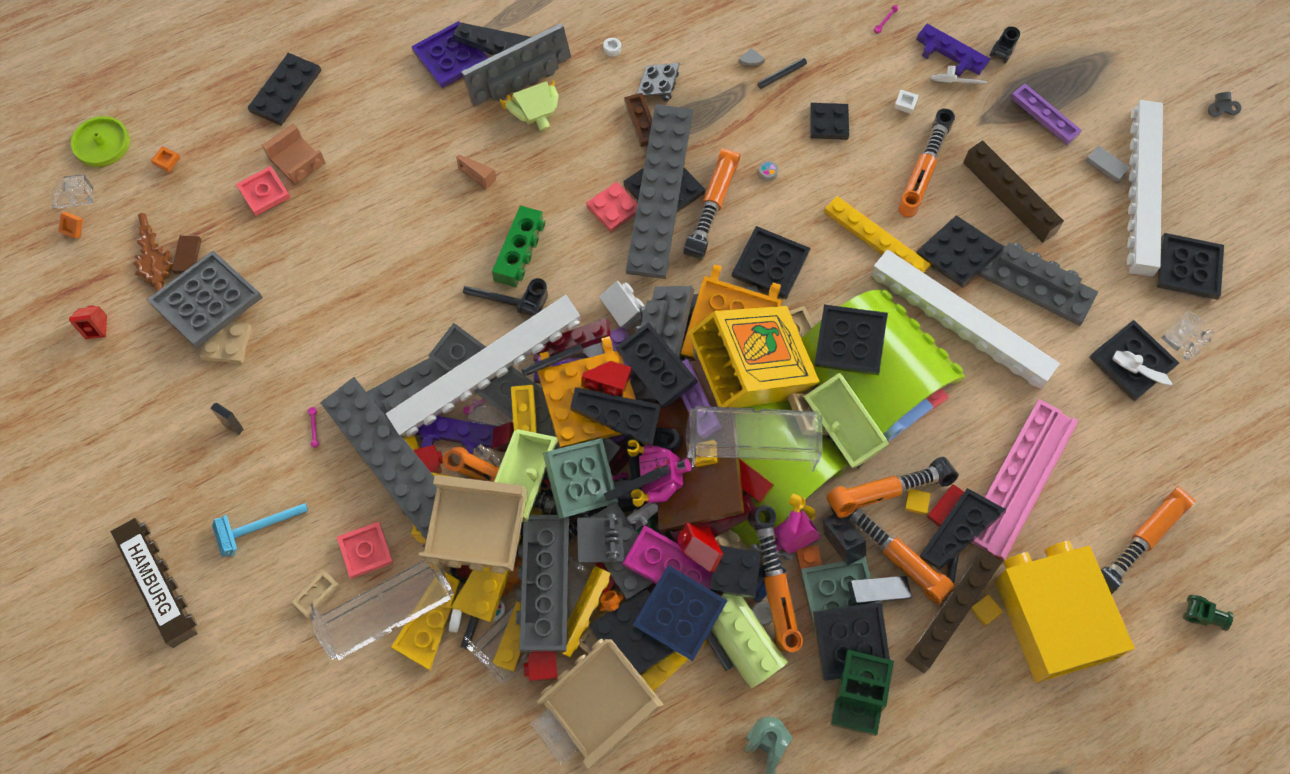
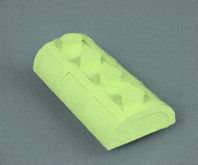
[804,373,889,468]
[494,429,558,522]
[711,594,788,689]

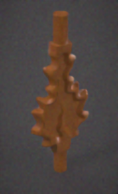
[133,213,173,292]

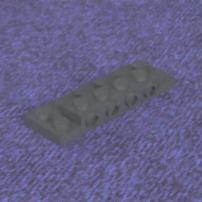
[461,23,571,106]
[977,243,1098,326]
[627,286,695,402]
[367,358,448,422]
[516,515,569,652]

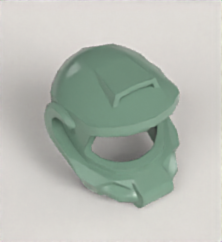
[744,716,793,774]

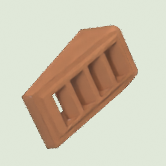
[456,155,496,189]

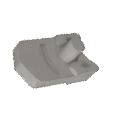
[627,503,658,530]

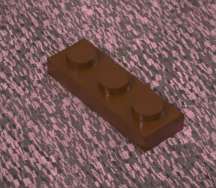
[624,93,652,147]

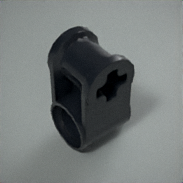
[989,26,1020,64]
[517,278,548,316]

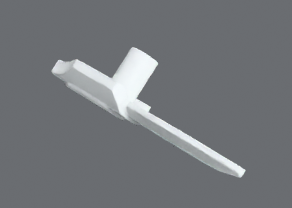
[931,66,987,84]
[1112,350,1172,386]

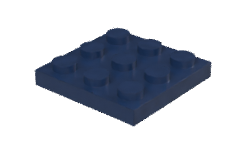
[633,565,728,661]

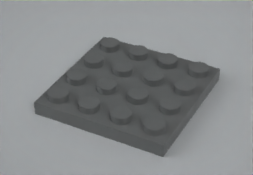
[147,251,263,349]

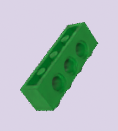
[492,205,546,287]

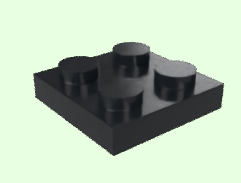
[810,103,849,140]
[709,545,761,599]

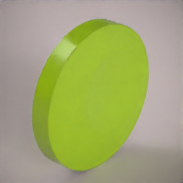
[71,116,130,167]

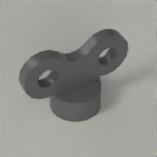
[1208,92,1241,117]

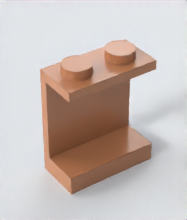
[262,123,325,185]

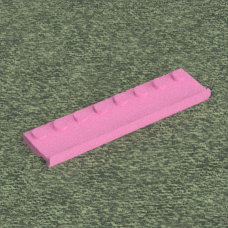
[972,399,1078,562]

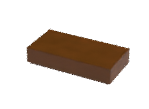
[172,235,201,274]

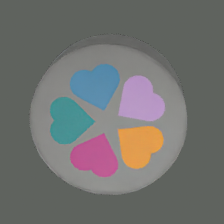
[758,161,778,181]

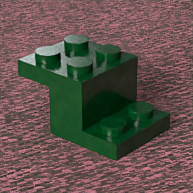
[830,650,894,736]

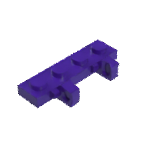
[916,23,991,77]
[414,416,496,455]

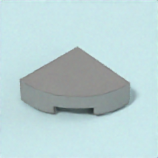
[738,48,765,66]

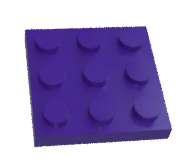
[411,21,488,89]

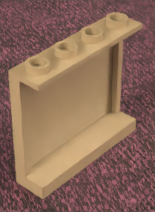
[418,475,528,574]
[537,639,664,769]

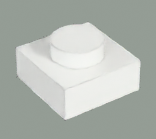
[894,90,919,114]

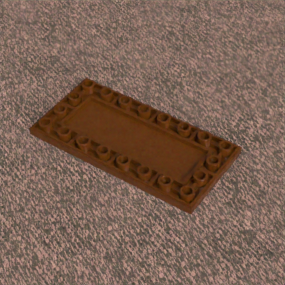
[651,360,744,533]

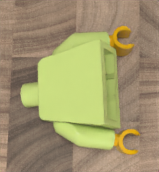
[500,80,559,131]

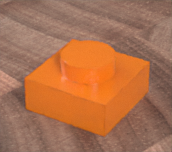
[151,146,181,172]
[58,212,83,239]
[795,545,822,570]

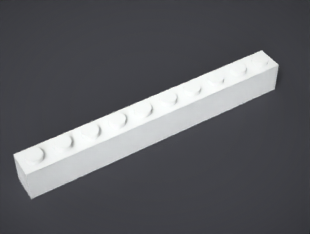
[1127,100,1163,277]
[871,249,1060,389]
[386,295,582,437]

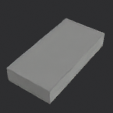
[1086,146,1130,183]

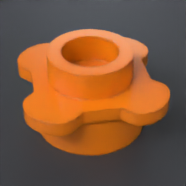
[599,591,624,611]

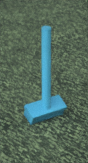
[212,503,308,557]

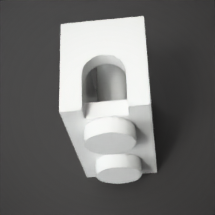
[599,281,645,330]

